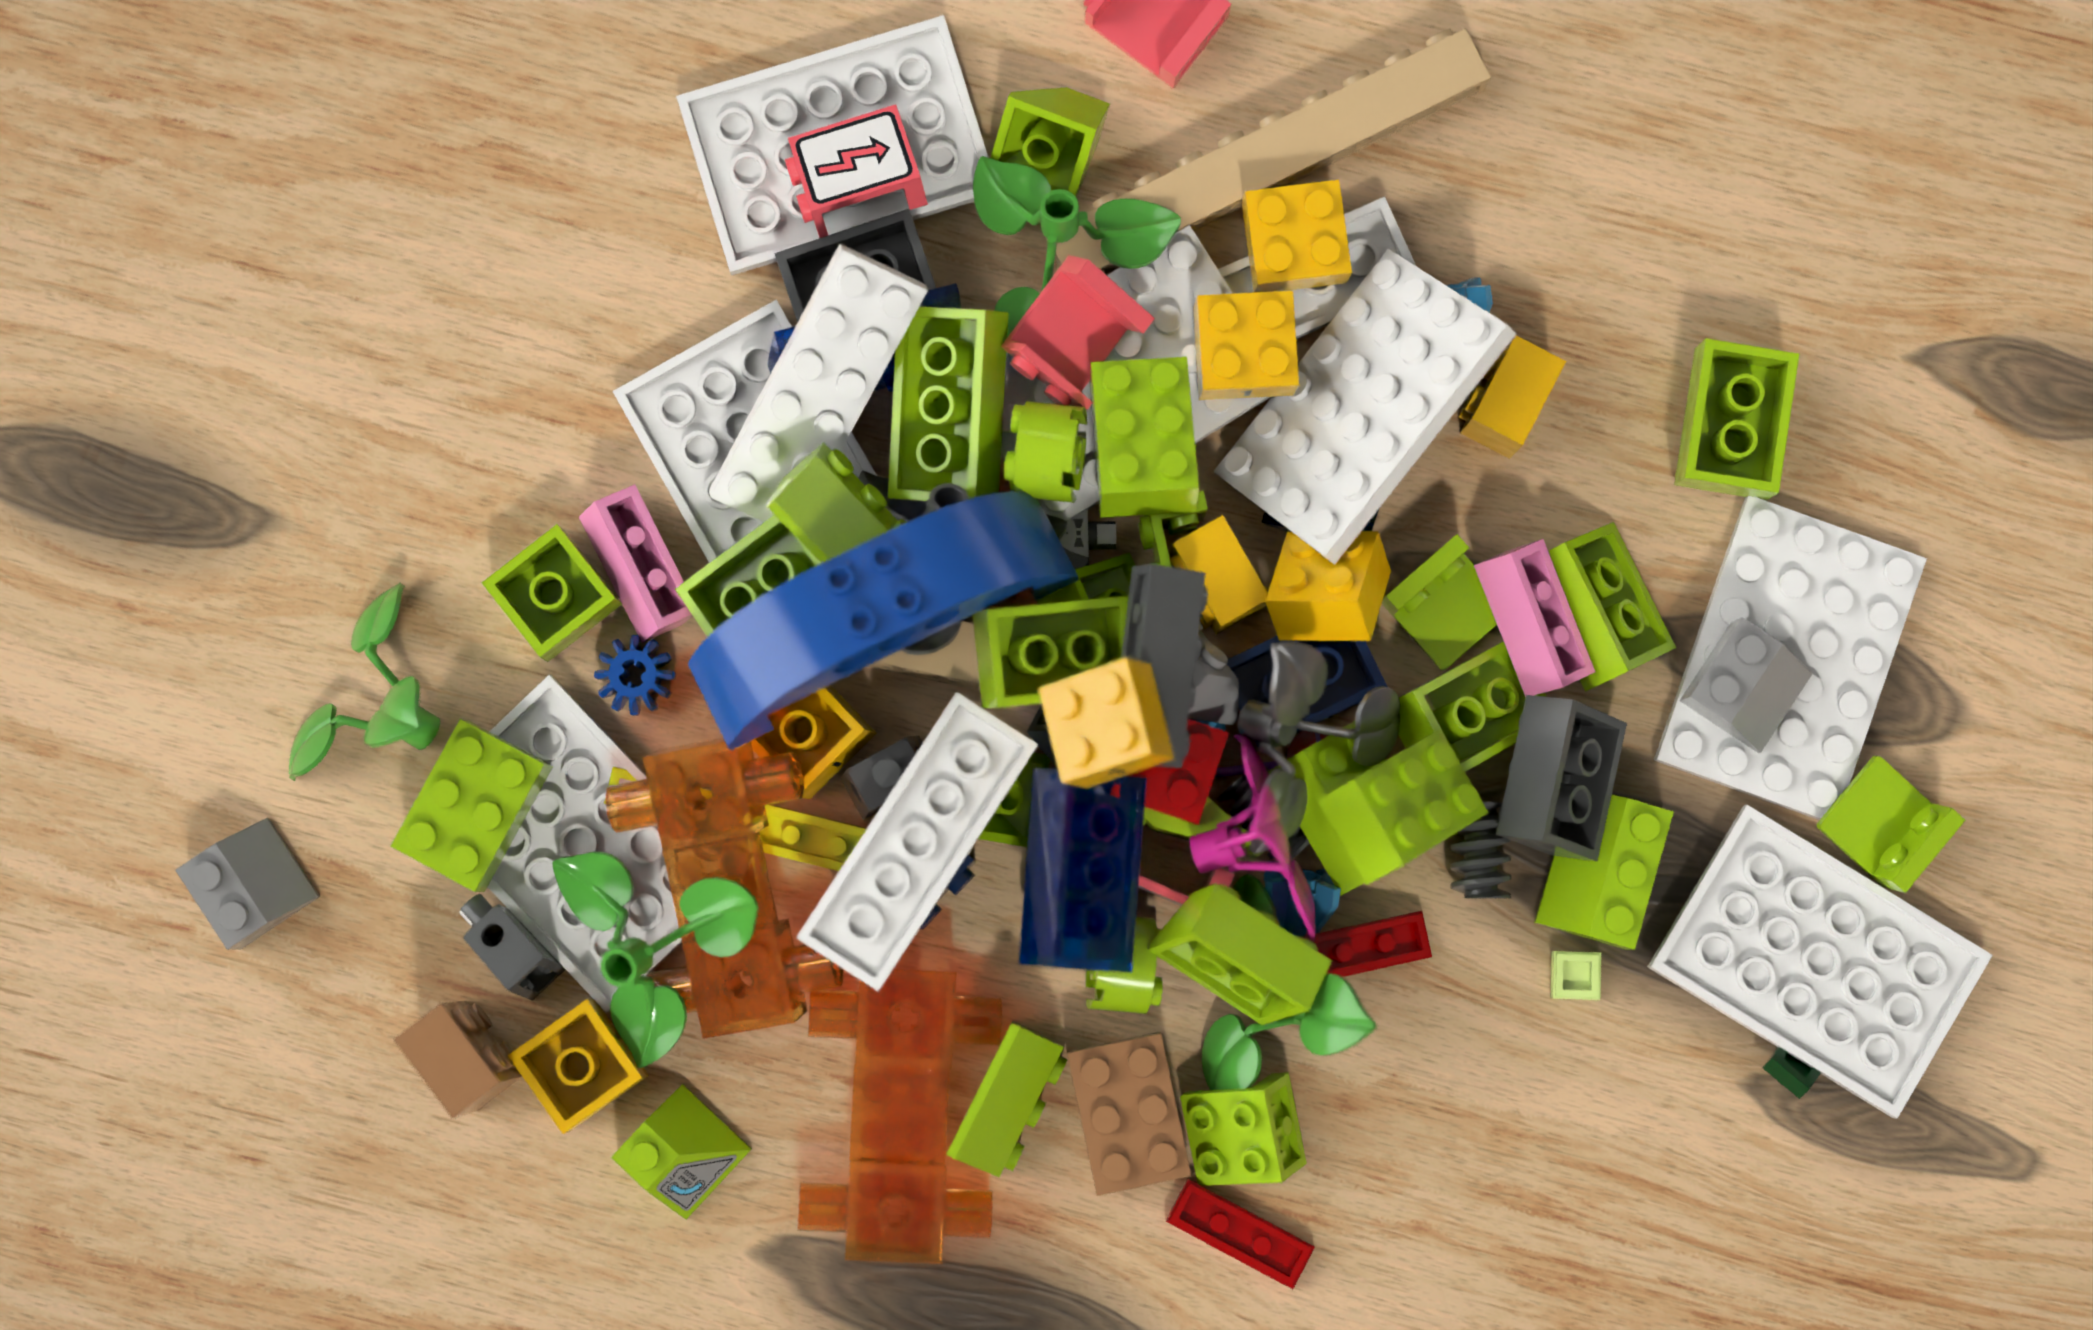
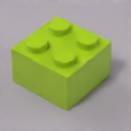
[482,524,622,662]

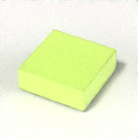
[1550,951,1601,1000]

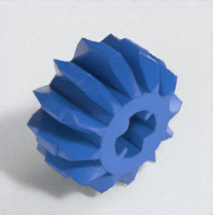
[594,635,676,716]

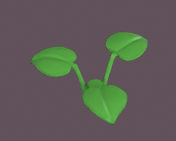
[973,156,1181,357]
[289,583,440,781]
[552,851,759,1068]
[1202,874,1377,1090]

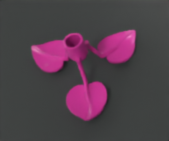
[1190,734,1315,942]

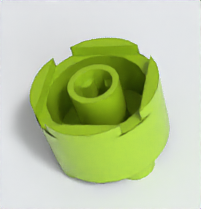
[1004,401,1087,503]
[1085,913,1163,1014]

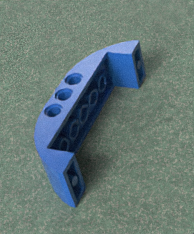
[688,491,1079,751]

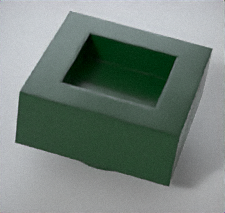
[1762,1047,1821,1099]

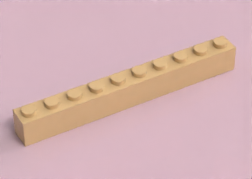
[1046,28,1491,274]

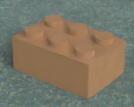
[393,1001,522,1119]
[1067,1032,1191,1196]

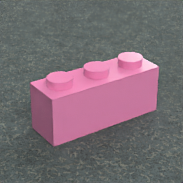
[579,484,693,643]
[1474,539,1595,697]

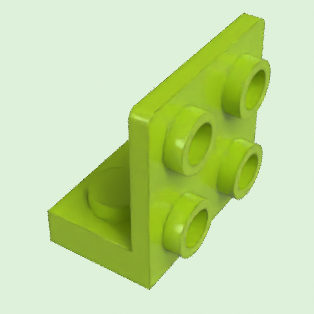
[1138,491,1208,567]
[1382,534,1497,670]
[1817,756,1966,893]
[1180,1072,1307,1186]

